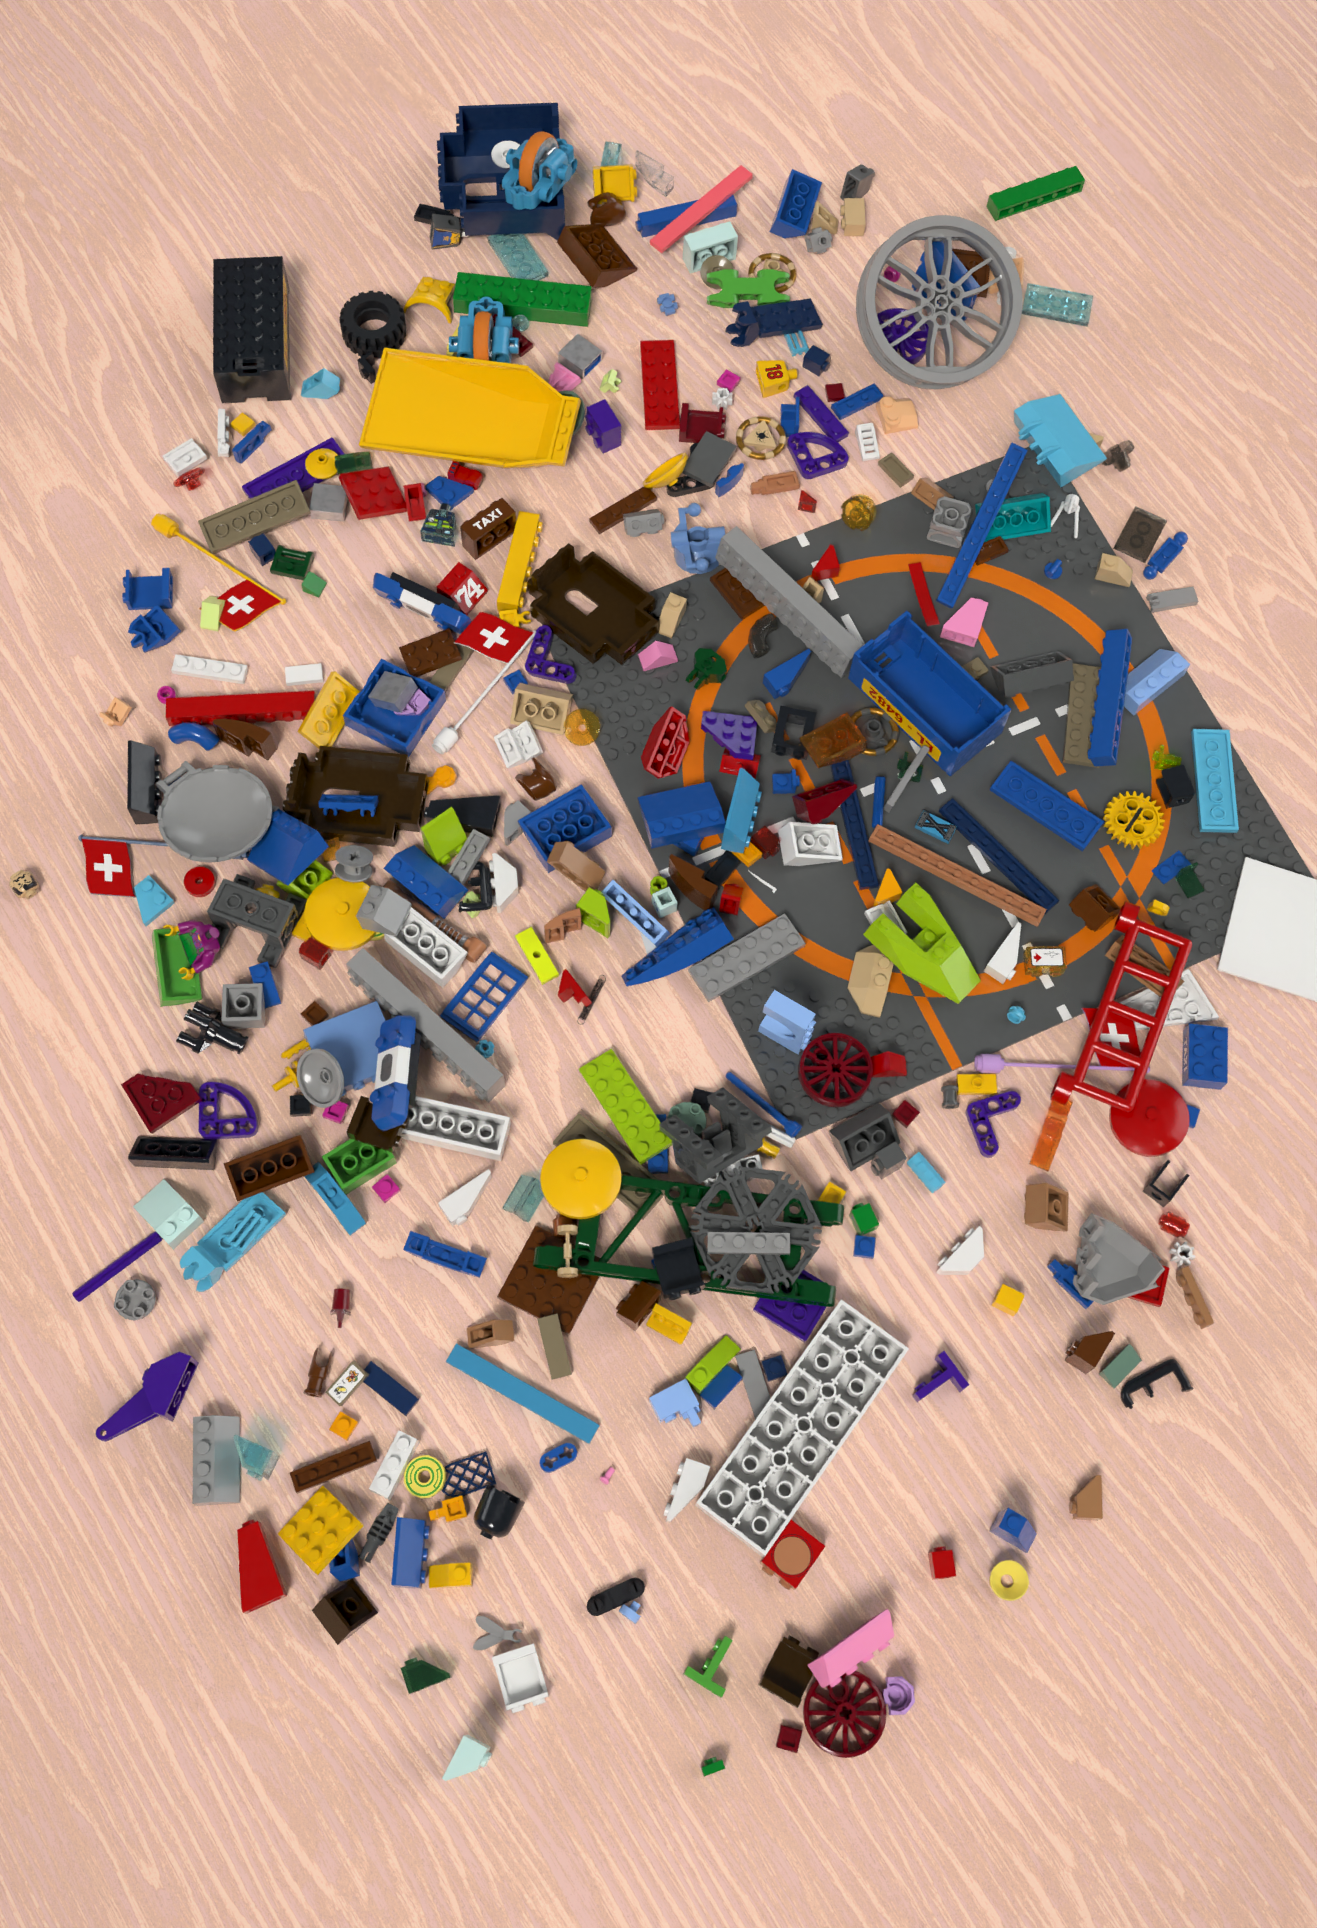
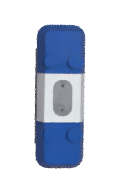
[373,572,472,635]
[370,1015,421,1131]

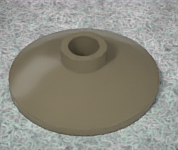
[700,255,733,289]

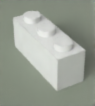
[369,1430,420,1500]

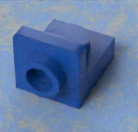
[772,769,800,794]

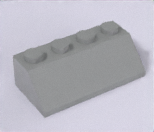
[192,1415,240,1506]

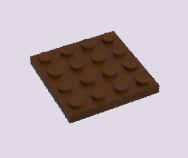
[497,1225,600,1335]

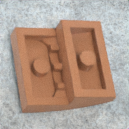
[544,908,581,943]

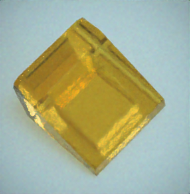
[323,837,341,862]

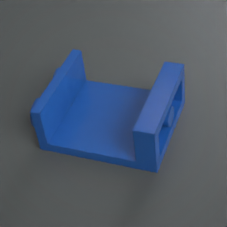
[122,568,173,610]

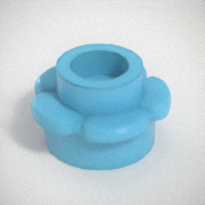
[1007,1006,1026,1024]
[475,1040,494,1058]

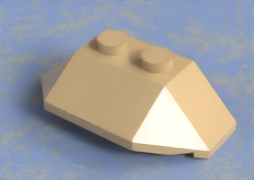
[847,945,893,1018]

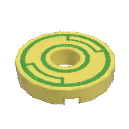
[404,1455,446,1499]

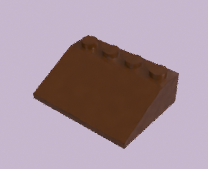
[557,224,638,288]

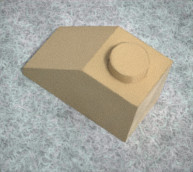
[1095,553,1133,587]
[658,592,687,638]

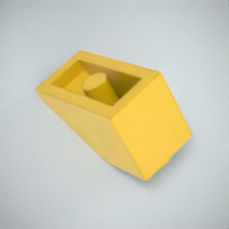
[429,1563,472,1589]

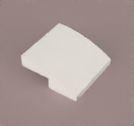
[494,720,543,769]

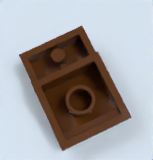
[212,719,277,760]
[668,854,718,911]

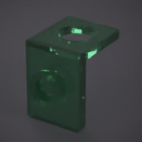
[897,751,923,783]
[1175,862,1205,899]

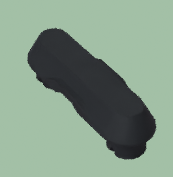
[586,1577,645,1616]

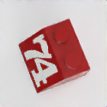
[436,562,488,615]

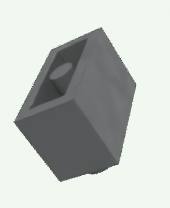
[871,1141,907,1180]

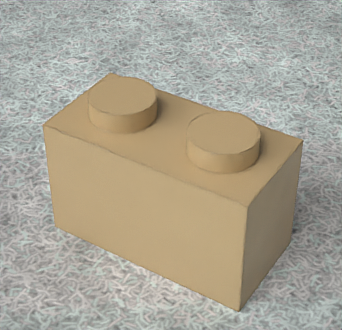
[840,198,865,236]

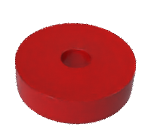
[184,867,216,897]

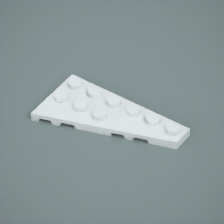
[1120,969,1219,1031]

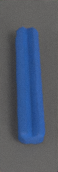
[872,776,885,828]

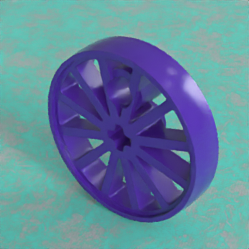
[877,308,929,365]

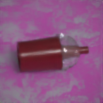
[330,1288,351,1328]

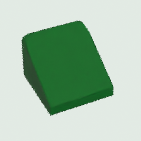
[301,571,327,598]

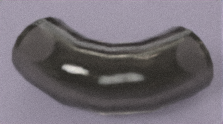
[748,613,778,658]

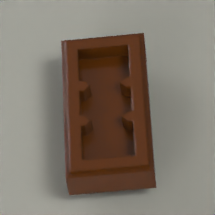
[975,536,1009,566]

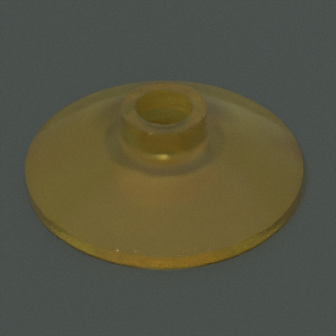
[563,709,600,746]

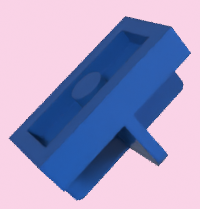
[780,397,799,437]

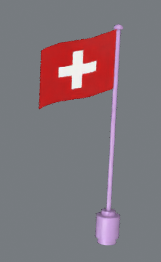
[974,1008,1150,1074]

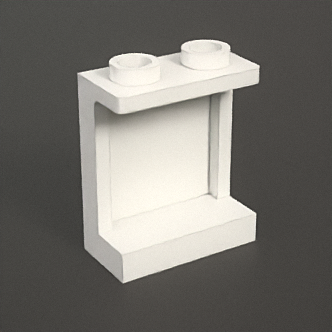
[492,1643,549,1714]

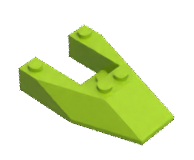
[863,883,981,1004]

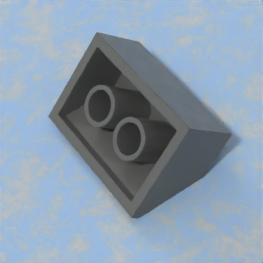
[829,1103,901,1171]

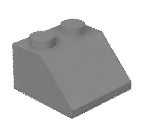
[356,885,412,936]
[221,983,265,1029]

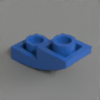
[715,463,744,497]

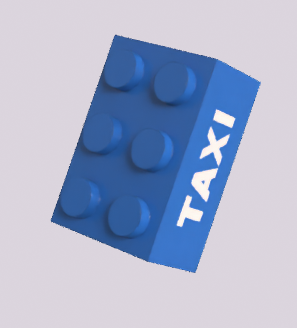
[1182,1023,1228,1090]

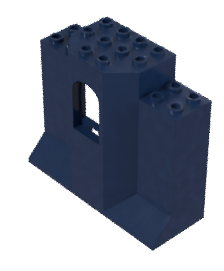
[437,103,565,241]

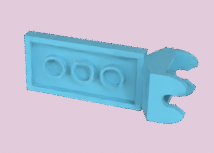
[180,1192,286,1292]

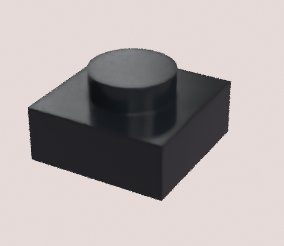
[691,1088,712,1113]
[290,1095,311,1117]

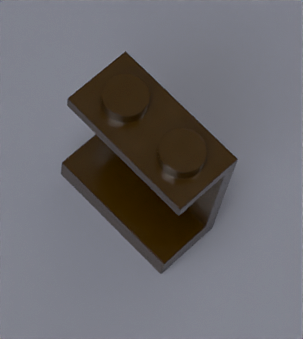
[346,1096,410,1153]
[758,1635,819,1708]

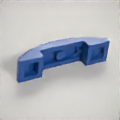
[403,1231,487,1278]

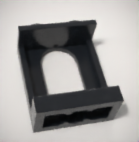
[771,705,816,760]

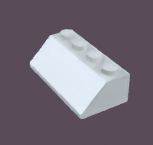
[384,907,468,988]

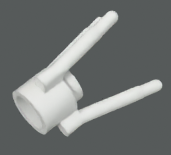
[1051,494,1080,538]

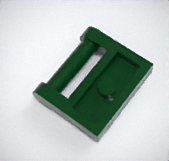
[270,545,314,580]

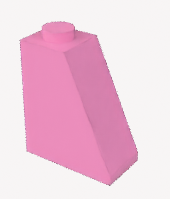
[940,598,988,647]

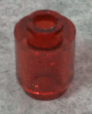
[1158,1211,1190,1238]

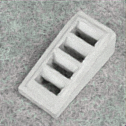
[855,423,880,461]

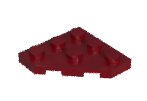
[121,1074,202,1134]

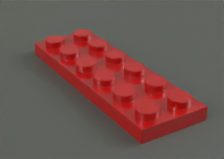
[640,340,680,430]

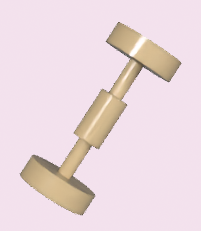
[557,1225,578,1278]

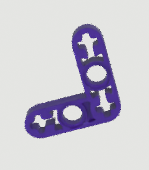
[525,625,576,684]
[965,1091,1021,1158]

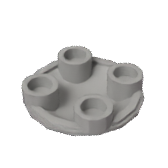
[114,1279,156,1321]

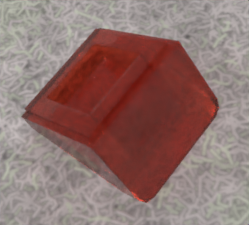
[798,490,817,513]

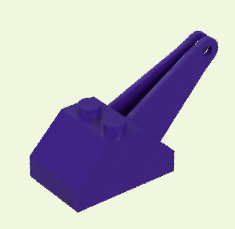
[96,1352,199,1442]

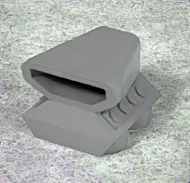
[927,496,972,548]

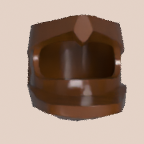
[587,192,626,227]
[515,757,557,801]

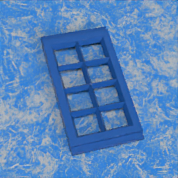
[440,952,528,1043]

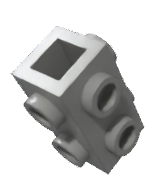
[623,509,664,537]

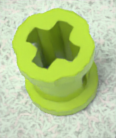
[650,876,667,895]

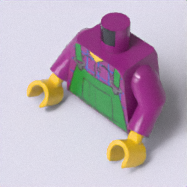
[163,920,220,980]

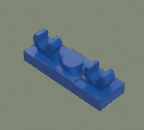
[319,794,379,817]

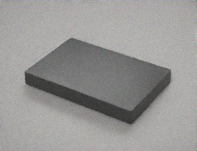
[682,431,737,488]

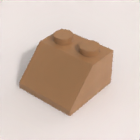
[1024,1183,1069,1232]

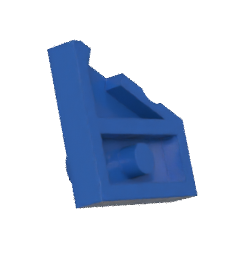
[425,476,474,512]

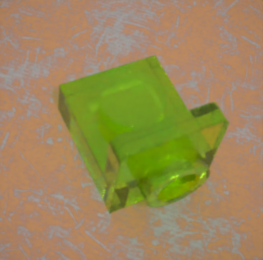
[1152,744,1182,770]

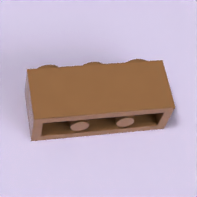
[547,841,605,891]

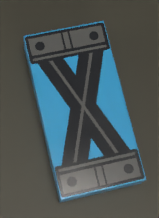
[915,810,957,844]

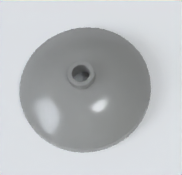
[297,1048,344,1108]

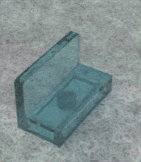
[502,1175,544,1223]

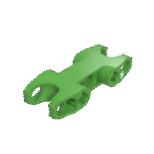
[707,269,790,308]

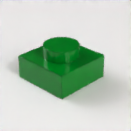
[701,1757,725,1777]

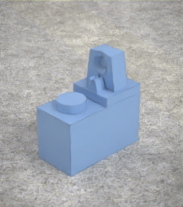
[649,1379,701,1428]

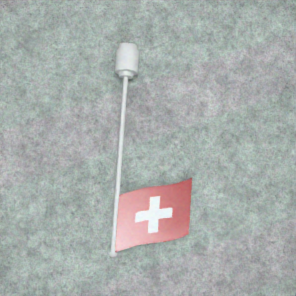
[432,612,536,755]

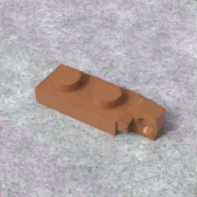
[750,471,800,495]

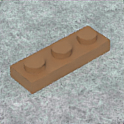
[1176,1266,1214,1329]

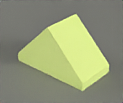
[200,596,225,631]

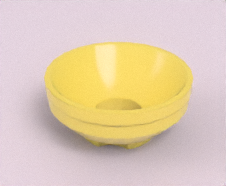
[989,1560,1029,1601]

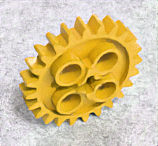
[1103,791,1165,849]

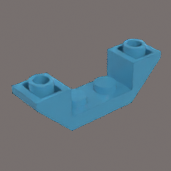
[304,1162,366,1236]

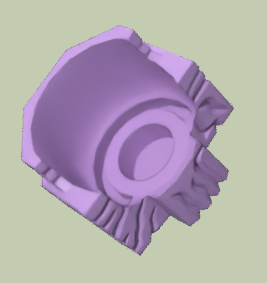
[882,1676,915,1715]

